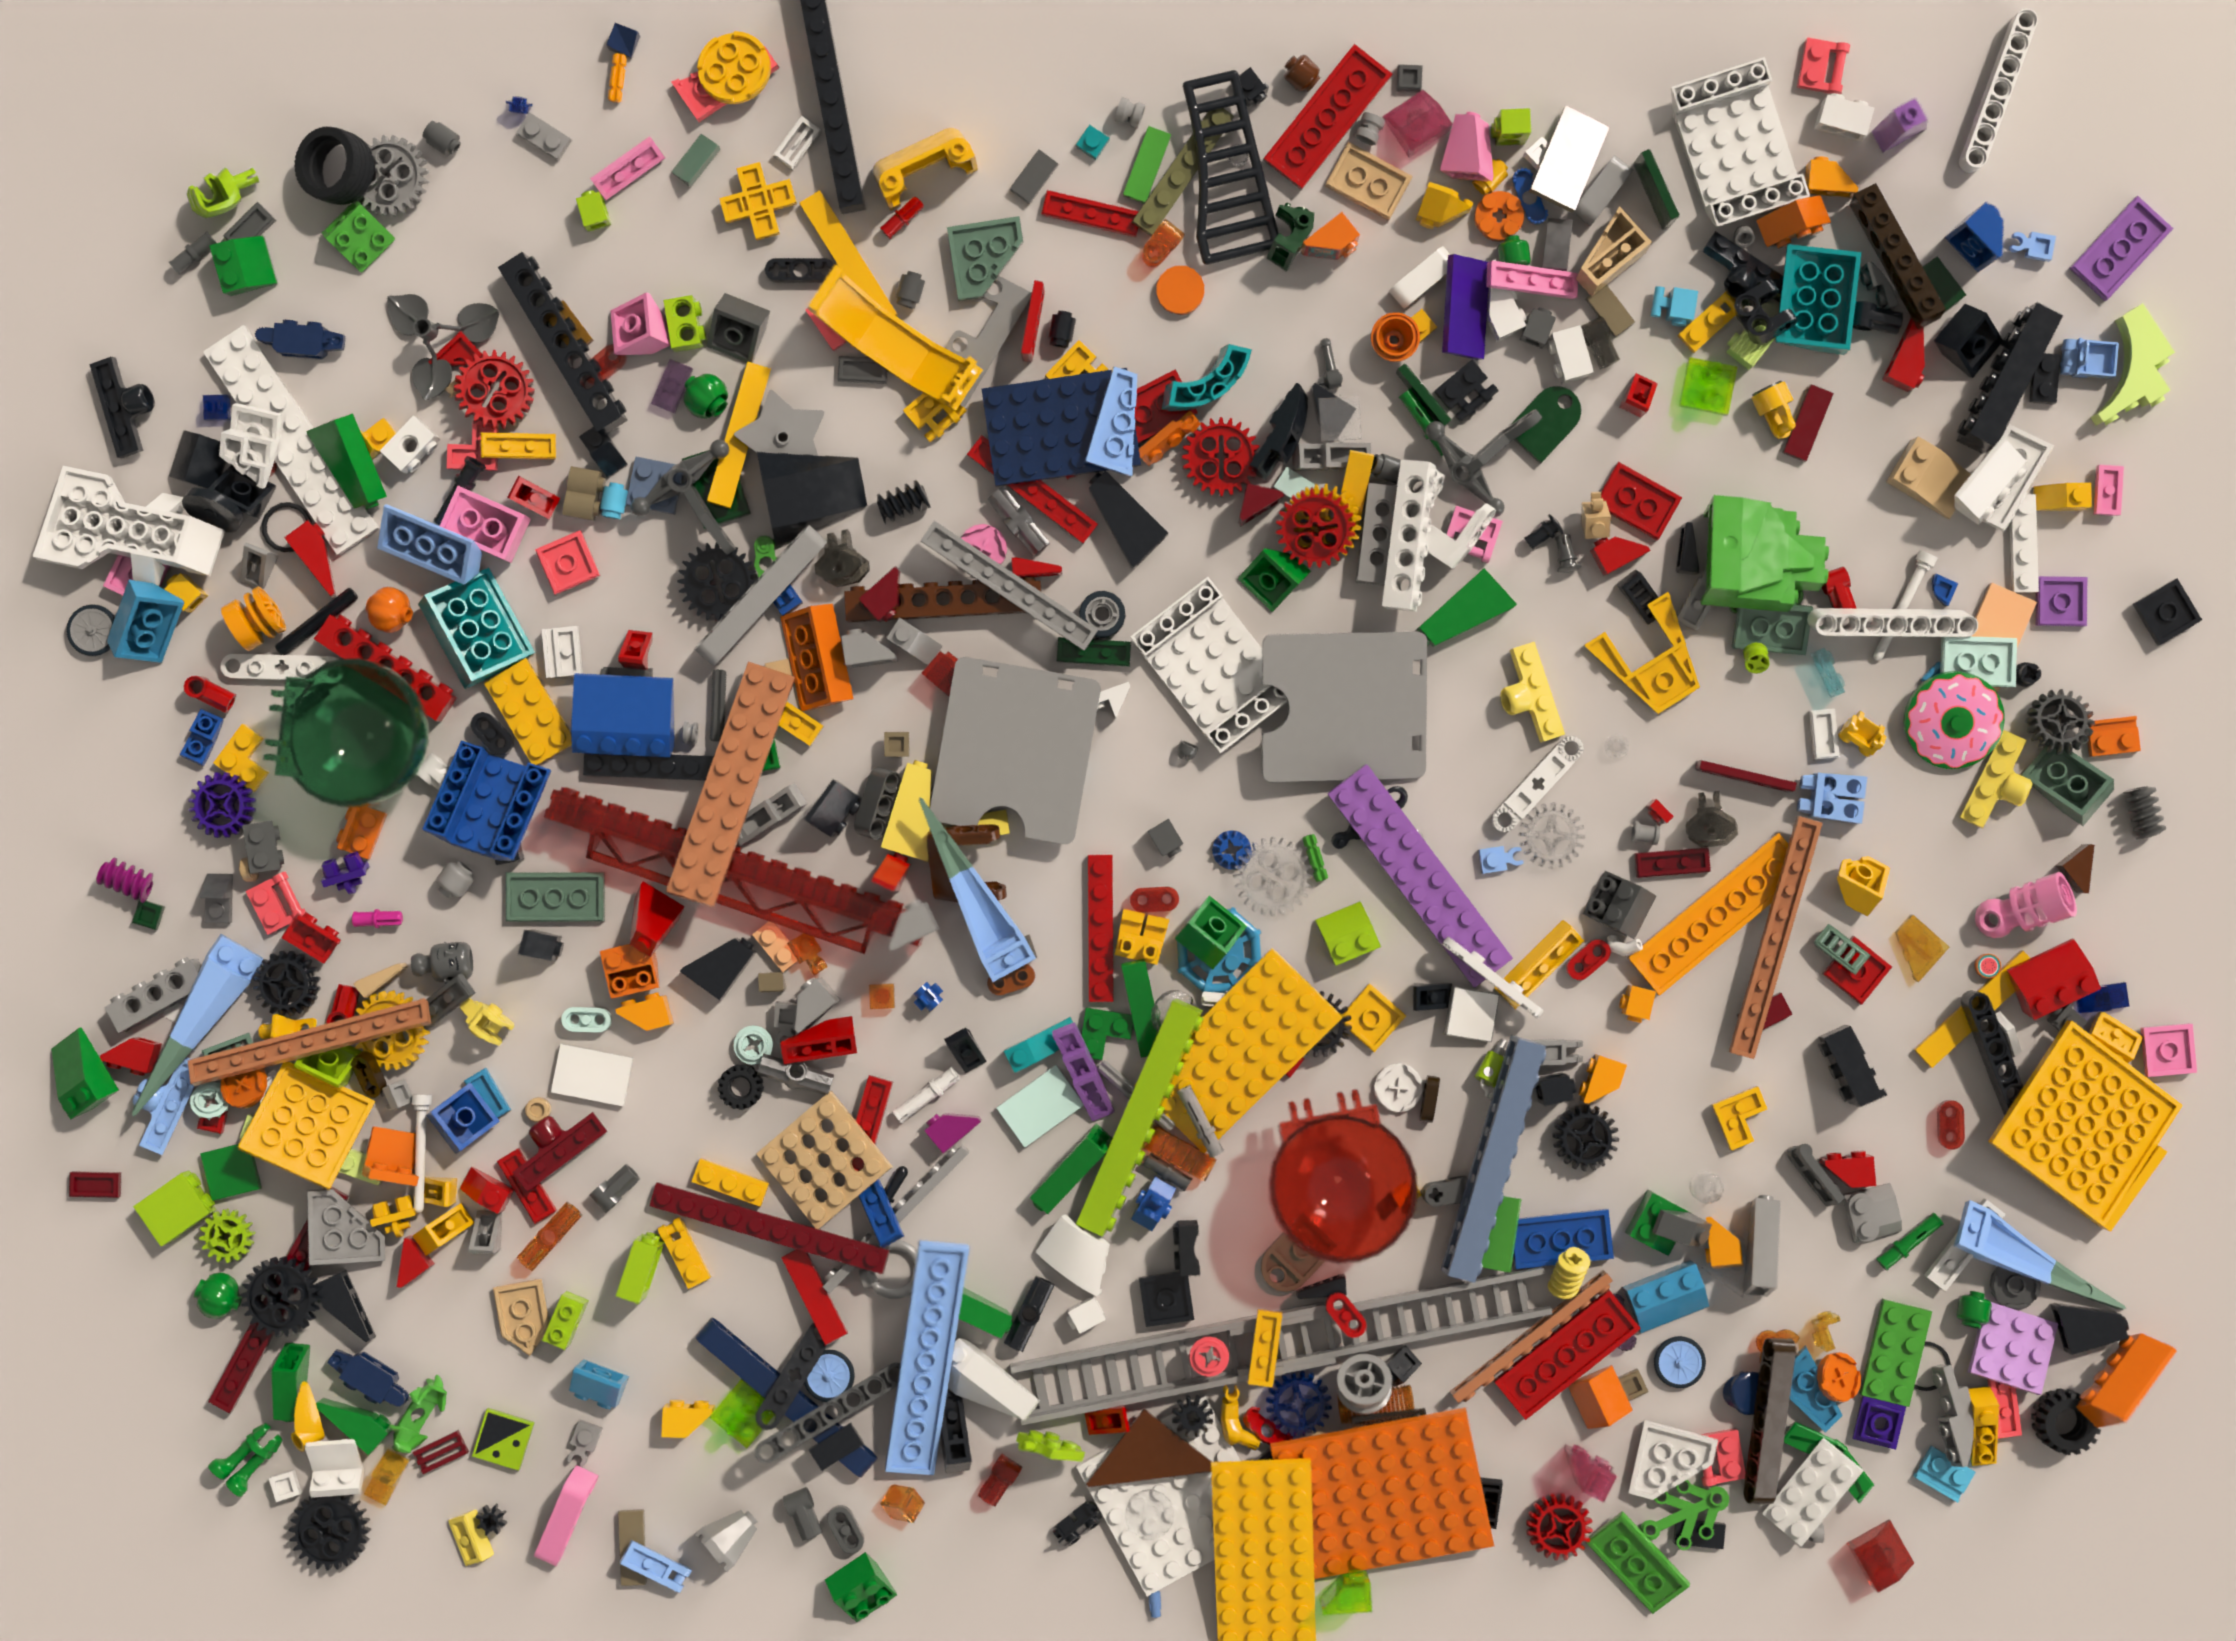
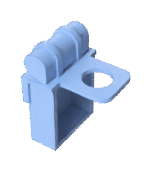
[2060,338,2119,379]

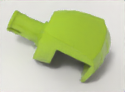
[186,168,259,218]

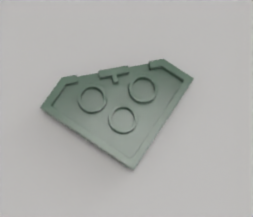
[947,216,1023,301]

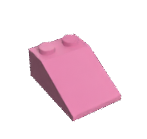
[440,486,531,563]

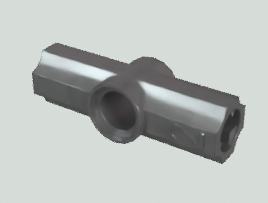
[988,486,1050,557]
[757,1054,834,1095]

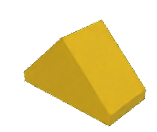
[424,1177,457,1207]

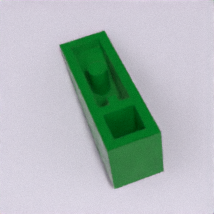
[316,1398,393,1455]

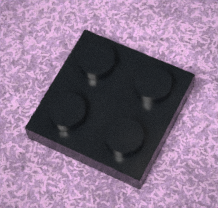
[2133,578,2202,646]
[1139,1271,1194,1327]

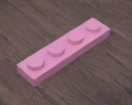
[1486,261,1578,299]

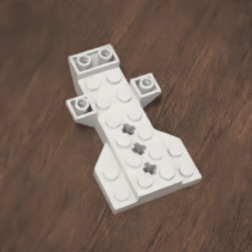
[33,466,225,586]

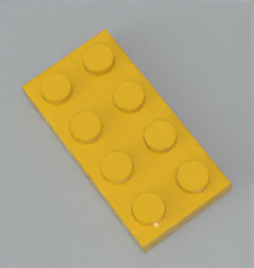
[484,658,572,765]

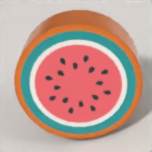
[1974,954,2001,978]

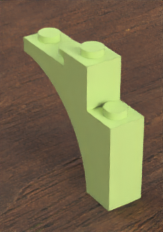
[2090,303,2175,425]

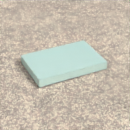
[1940,636,2017,688]
[997,1065,1084,1147]

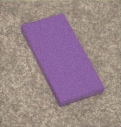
[2069,196,2174,301]

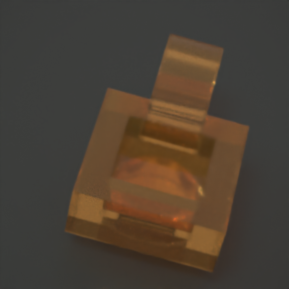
[787,930,827,975]

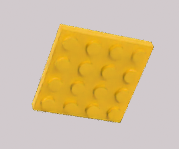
[238,1061,375,1191]

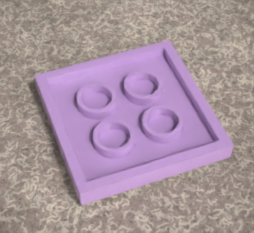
[1968,1302,2058,1395]

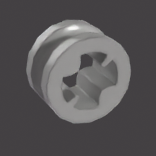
[683,722,698,744]

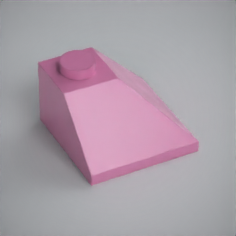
[610,292,671,355]

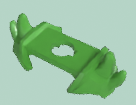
[390,1375,447,1453]

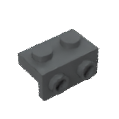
[242,821,284,874]

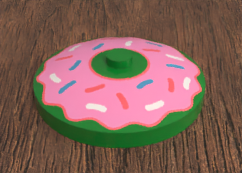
[1904,671,2005,769]

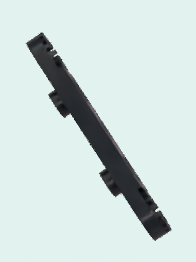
[755,1322,827,1430]

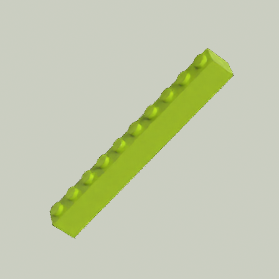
[1076,998,1204,1237]

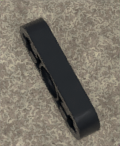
[765,258,835,282]

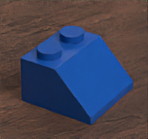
[426,1082,500,1154]

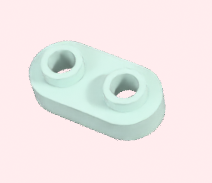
[561,1007,612,1032]

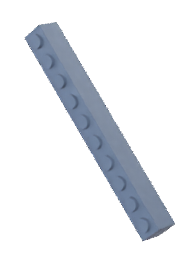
[1441,1035,1546,1283]

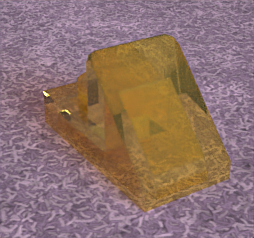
[364,1449,410,1506]

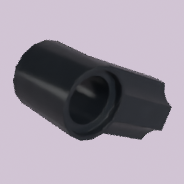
[1853,301,1903,334]

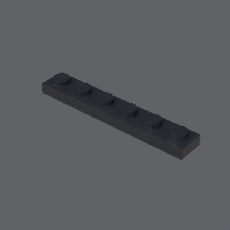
[583,753,714,781]

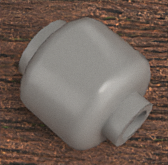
[436,861,474,898]

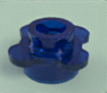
[506,96,533,114]

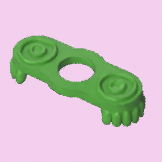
[754,535,777,578]

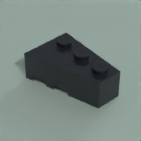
[1818,1025,1887,1107]

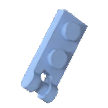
[620,1540,692,1593]

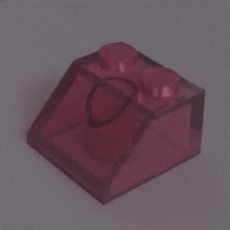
[1382,90,1453,157]

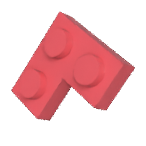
[447,420,499,471]

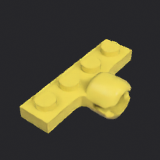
[1500,642,1565,743]
[1960,730,2032,829]

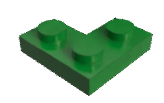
[1082,1007,1133,1060]

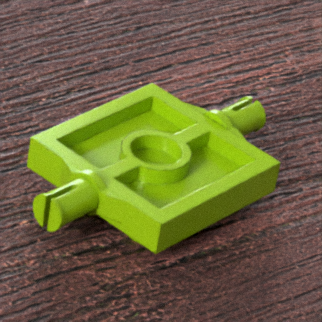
[1016,1430,1085,1462]

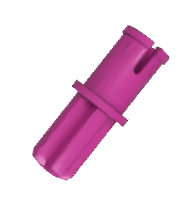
[352,909,403,928]

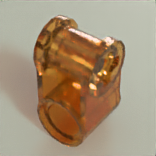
[1142,219,1185,267]

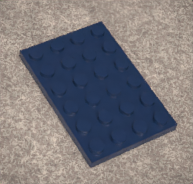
[981,368,1141,487]

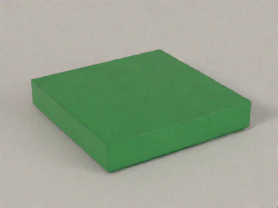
[200,1143,262,1201]

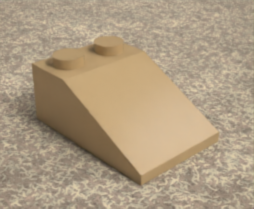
[1886,436,1972,519]

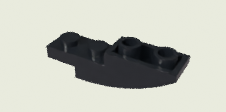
[1250,383,1308,480]

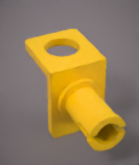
[258,1014,317,1040]

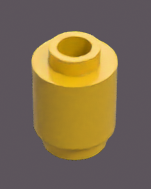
[1472,159,1508,195]

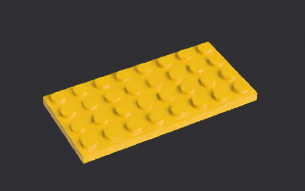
[1134,948,1343,1154]
[1211,1458,1316,1641]

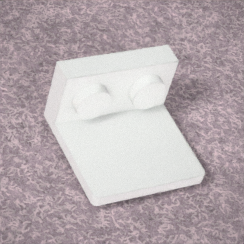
[305,1439,365,1498]

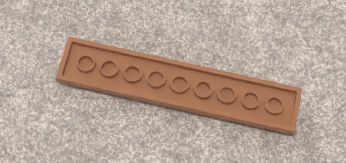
[666,662,795,908]

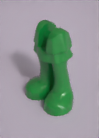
[208,1423,283,1497]

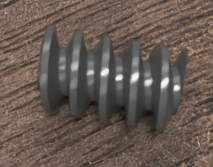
[2123,786,2166,840]

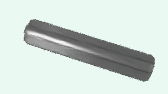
[710,669,726,742]

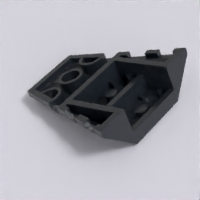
[757,451,867,547]

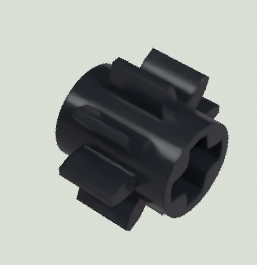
[476,1503,508,1536]

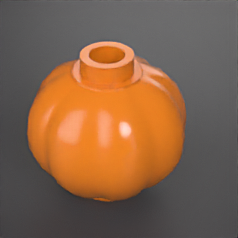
[366,587,413,633]

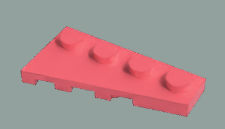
[671,46,779,123]

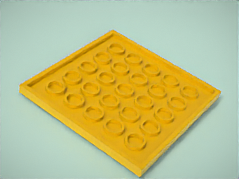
[1988,1020,2183,1227]

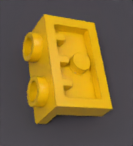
[2088,1010,2143,1063]

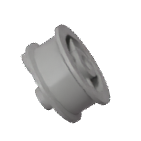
[1337,1354,1392,1414]

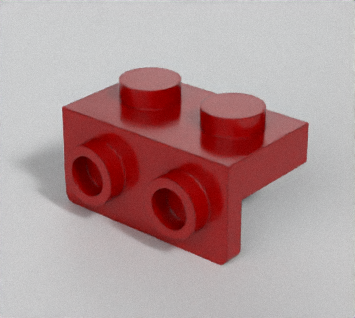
[281,912,341,964]

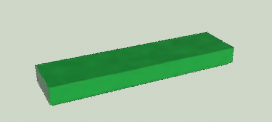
[1121,959,1160,1058]

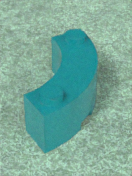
[1161,344,1252,411]

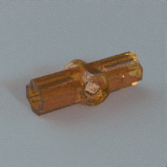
[517,1201,583,1271]

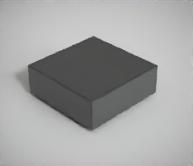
[1397,64,1423,92]

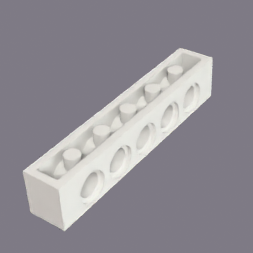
[1382,459,1438,612]

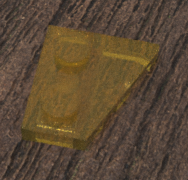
[1895,914,1950,982]

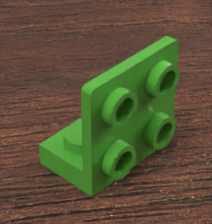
[322,200,395,272]

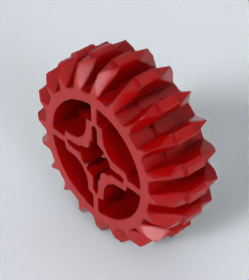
[1526,1493,1593,1561]

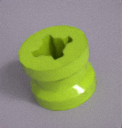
[1743,642,1770,674]

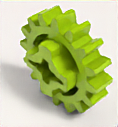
[199,1209,256,1263]

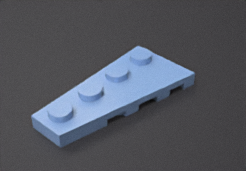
[1084,366,1138,477]

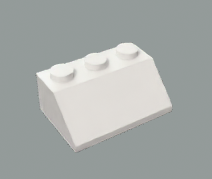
[1955,437,2027,525]

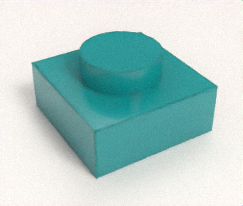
[1076,124,1110,160]

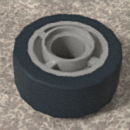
[1079,591,1126,638]

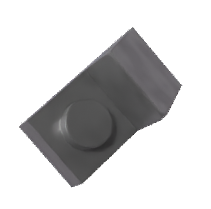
[200,873,233,923]

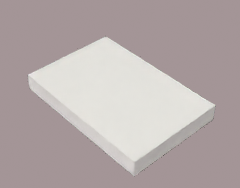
[551,1044,634,1106]

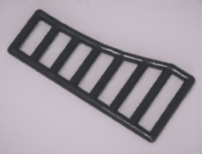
[1183,70,1279,265]

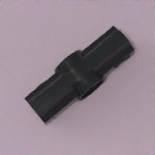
[1004,1276,1055,1352]

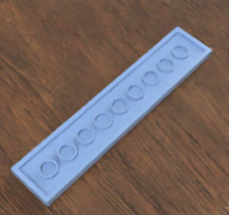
[885,1240,969,1475]

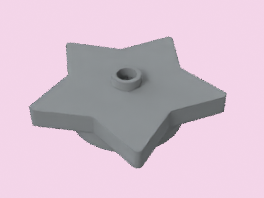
[734,390,824,456]

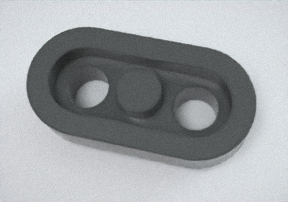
[828,1505,864,1554]

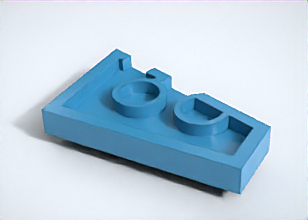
[1790,1345,1843,1432]

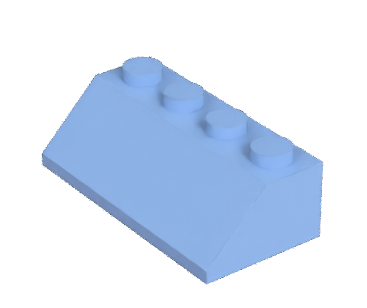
[377,504,482,585]

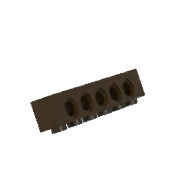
[1849,183,1946,329]

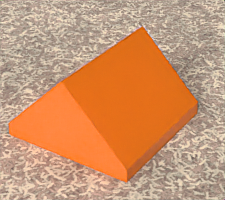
[1568,1365,1633,1429]

